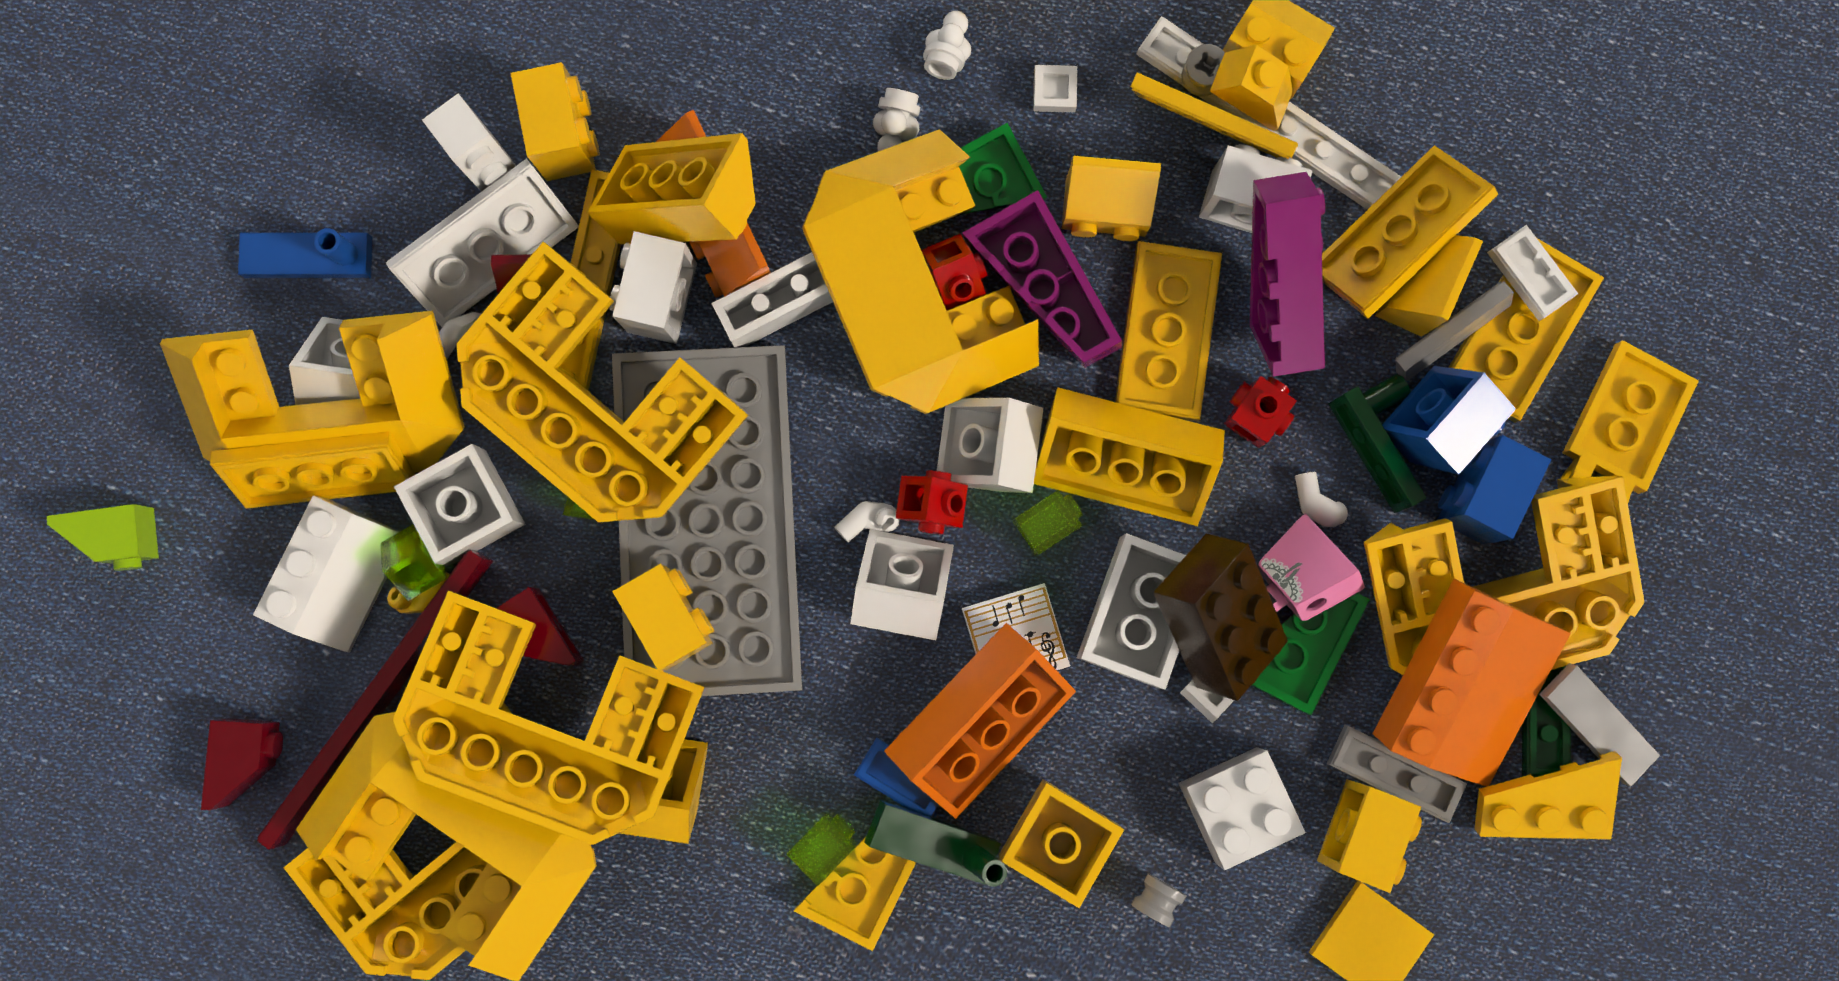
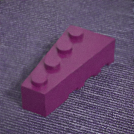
[1250,172,1325,377]
[962,190,1122,368]

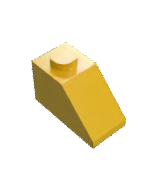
[1210,45,1293,131]

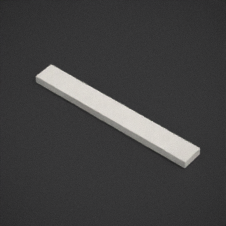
[1136,16,1401,210]

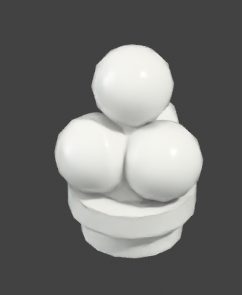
[923,11,971,80]
[873,88,921,151]

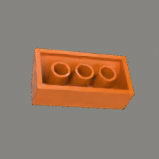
[656,110,771,298]
[884,623,1076,819]

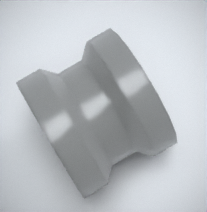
[1181,44,1225,97]
[1131,873,1187,927]

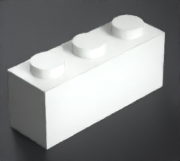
[422,93,516,192]
[711,252,833,348]

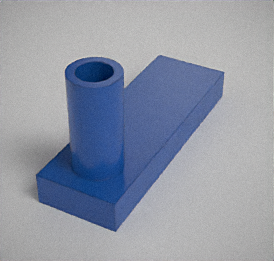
[238,228,373,278]

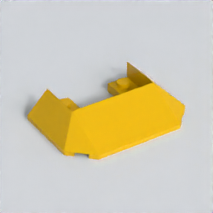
[802,129,1039,414]
[456,242,749,522]
[160,310,464,473]
[1364,475,1644,675]
[392,591,705,845]
[283,702,512,980]
[296,712,597,981]

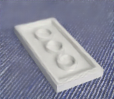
[386,158,579,327]

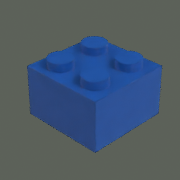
[1382,366,1516,474]
[1437,435,1552,544]

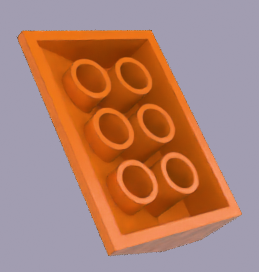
[1372,578,1571,787]

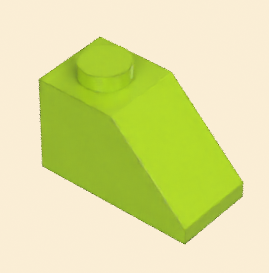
[47,504,159,571]

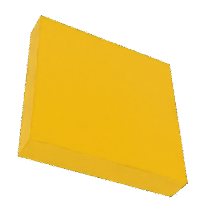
[1309,880,1434,981]

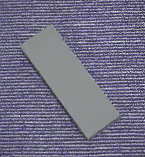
[1396,281,1514,381]
[1539,663,1660,787]
[1327,725,1467,823]

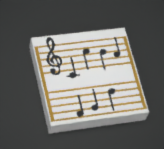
[962,583,1070,670]

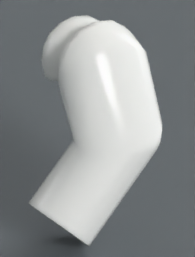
[439,312,481,360]
[1295,472,1348,527]
[834,501,900,543]

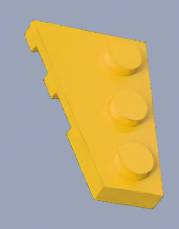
[1474,751,1622,839]
[794,837,916,951]

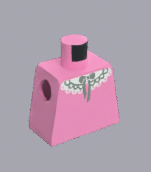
[1258,513,1365,621]

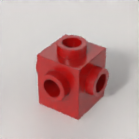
[921,234,987,311]
[1224,376,1297,448]
[895,470,968,534]

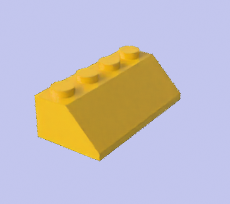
[587,133,756,245]
[1034,387,1225,526]

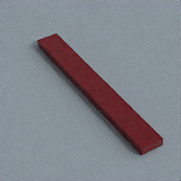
[257,550,493,850]

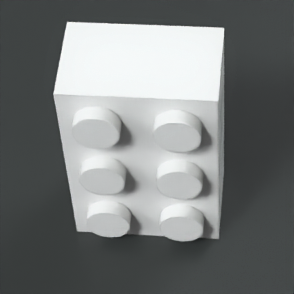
[1076,533,1186,690]

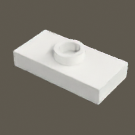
[1487,225,1578,321]

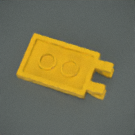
[1557,340,1699,503]

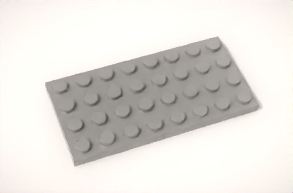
[612,345,802,696]

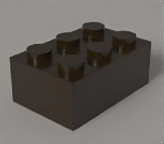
[1153,533,1288,701]

